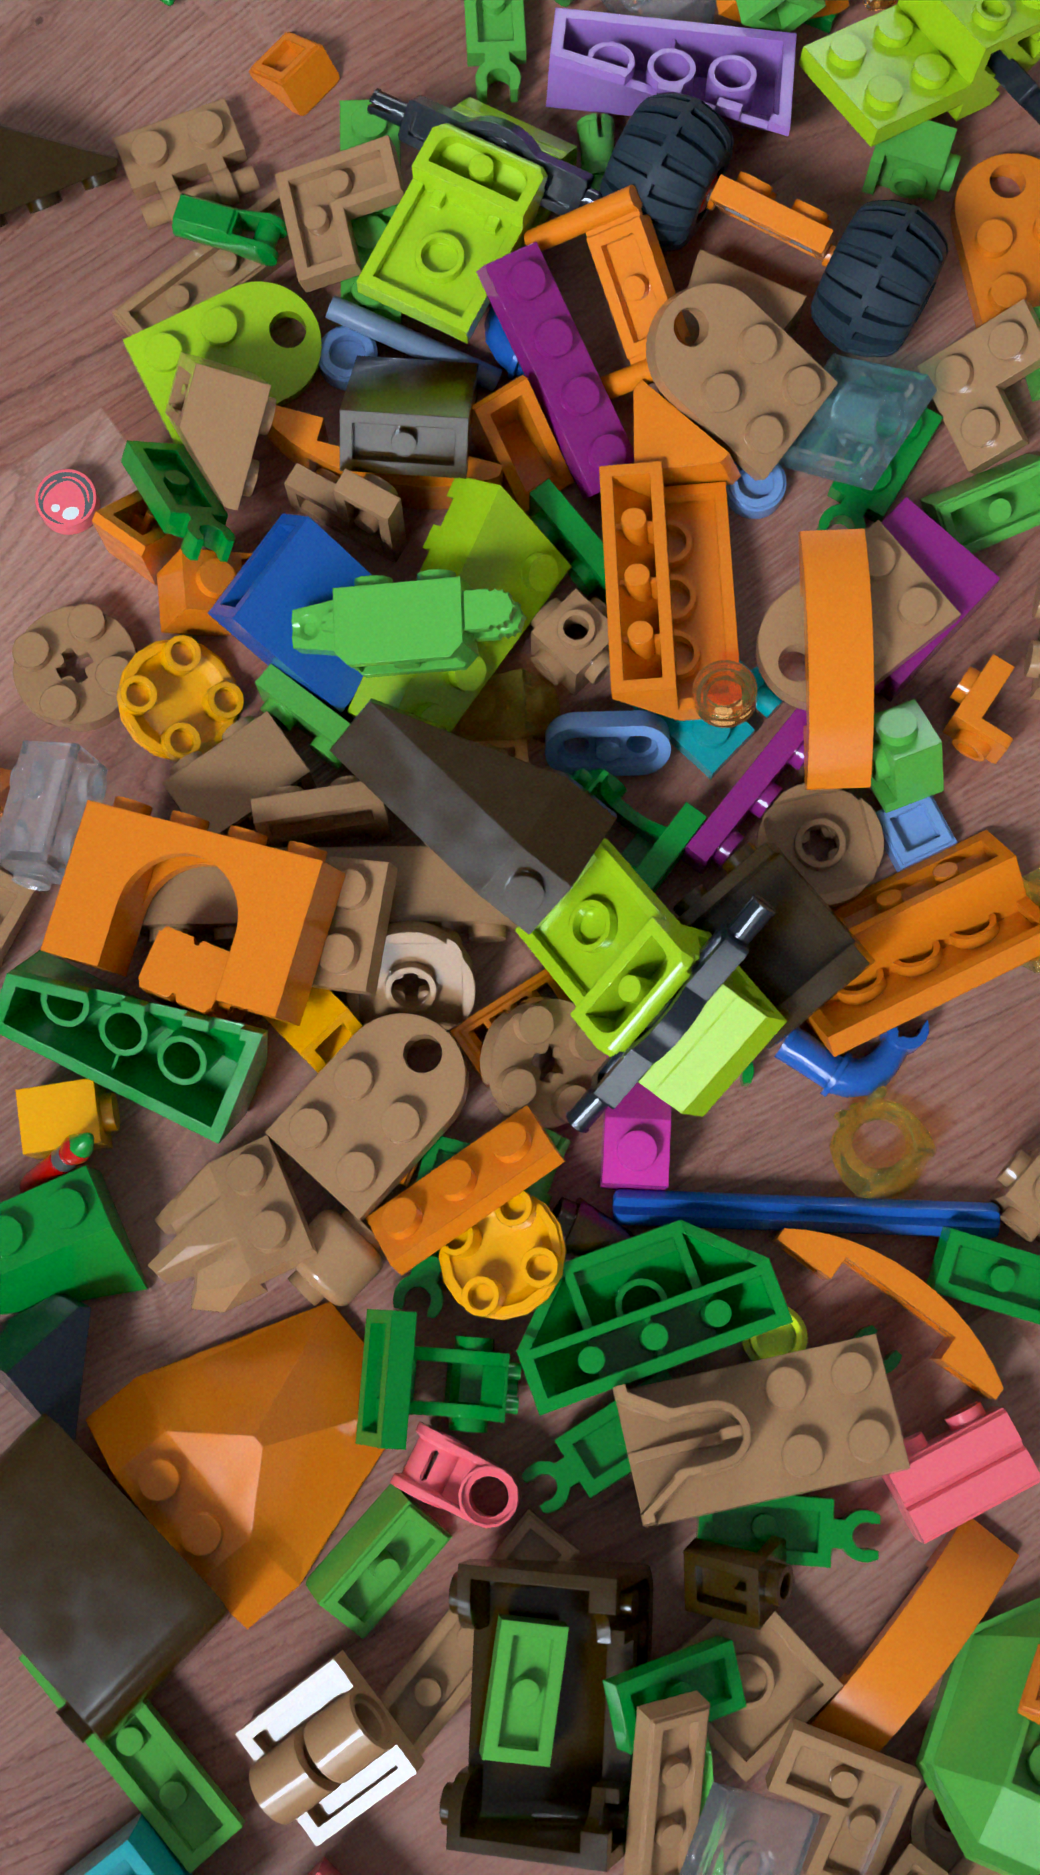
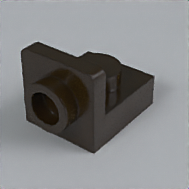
[683,1536,794,1630]

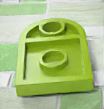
[123,281,322,445]

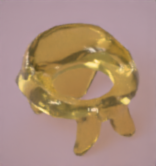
[829,1086,937,1199]

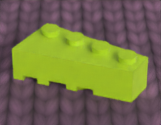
[347,477,571,732]

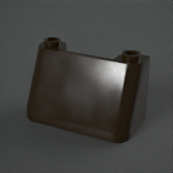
[0,1413,229,1746]
[439,1559,653,1872]

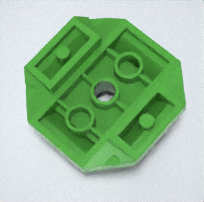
[915,1597,1040,1875]

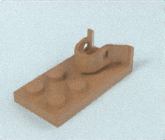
[613,1334,910,1529]

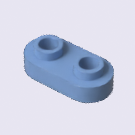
[545,710,671,776]

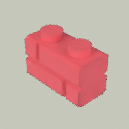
[882,1401,1040,1544]

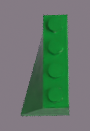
[0,950,268,1144]
[0,1165,149,1315]

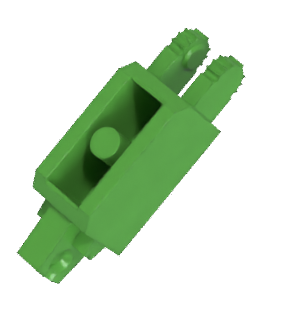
[291,569,527,678]

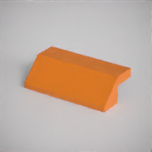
[599,461,743,721]
[806,829,1040,1057]

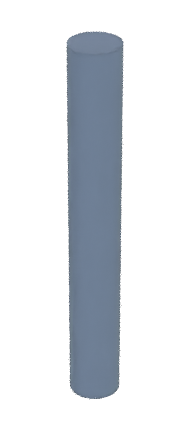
[325,295,503,392]

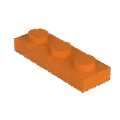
[366,1105,565,1276]

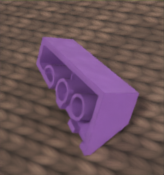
[546,7,797,137]

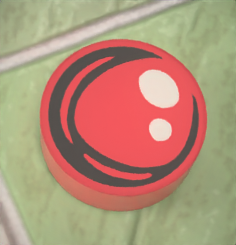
[35,469,100,535]

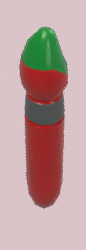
[19,1133,94,1193]

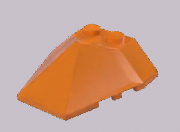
[85,1302,385,1629]

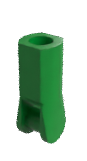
[172,193,288,266]

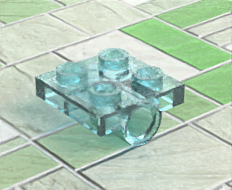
[778,354,937,491]

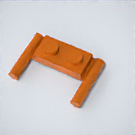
[524,185,690,400]

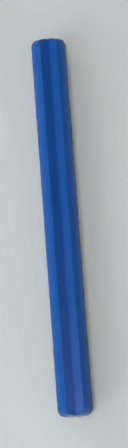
[612,1189,1000,1239]

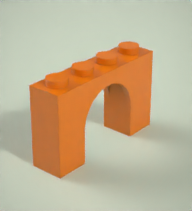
[40,796,346,1026]

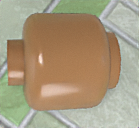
[287,1208,383,1306]

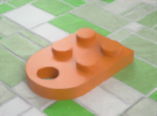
[950,153,1040,329]

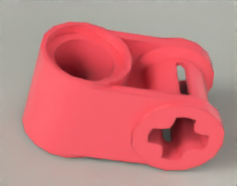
[390,1421,522,1528]

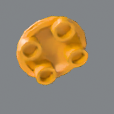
[116,635,244,762]
[439,1191,566,1320]

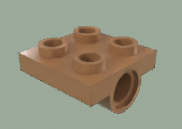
[235,1650,425,1847]

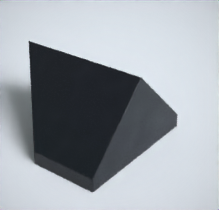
[0,1294,91,1440]

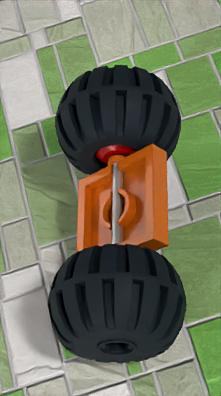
[599,93,949,357]

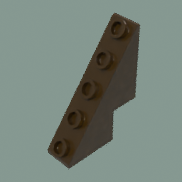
[0,124,118,227]

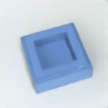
[875,796,957,873]

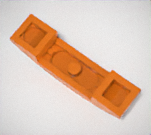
[267,405,504,510]
[798,529,874,790]
[770,1228,1004,1400]
[807,1518,1019,1752]

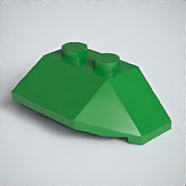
[517,1220,793,1416]

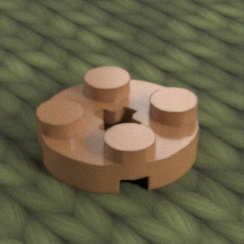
[12,604,137,732]
[755,783,884,909]
[346,921,476,1048]
[480,997,607,1128]

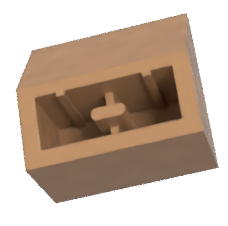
[165,352,276,511]

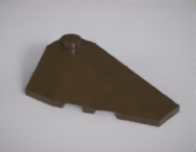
[329,698,617,935]

